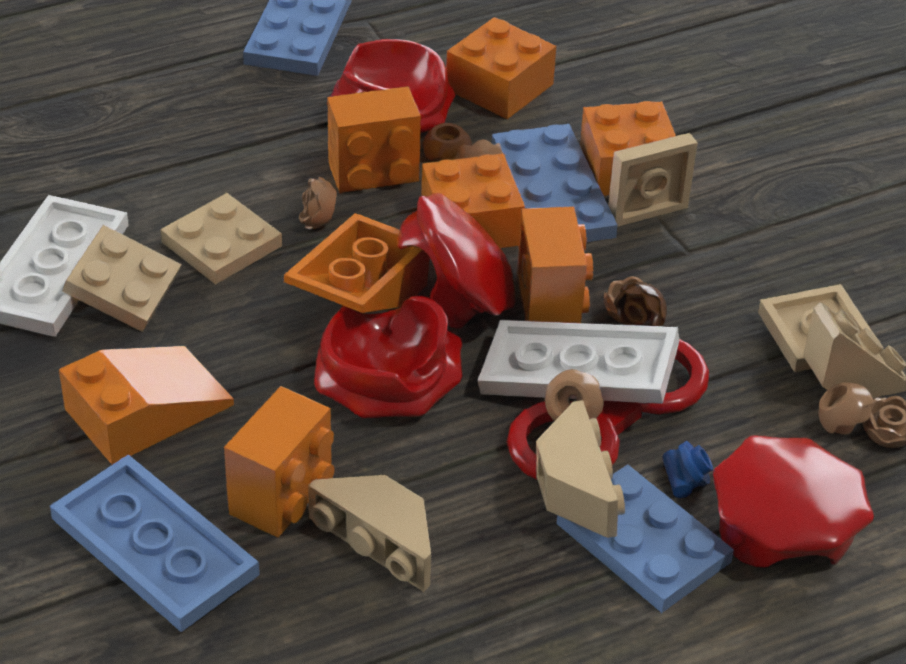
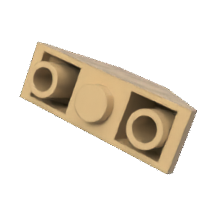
[803,302,906,398]
[536,400,625,538]
[308,475,431,592]

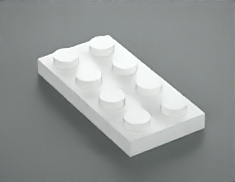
[0,195,128,337]
[478,320,679,404]

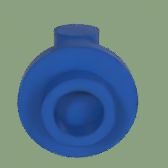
[662,441,713,498]

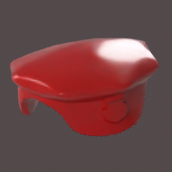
[327,39,455,133]
[398,193,516,328]
[314,296,462,419]
[713,435,874,567]

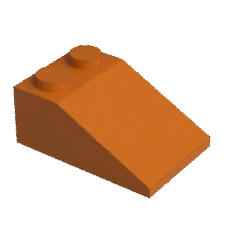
[284,213,430,313]
[59,346,234,465]

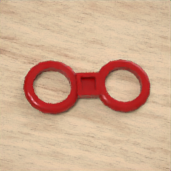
[506,339,709,480]

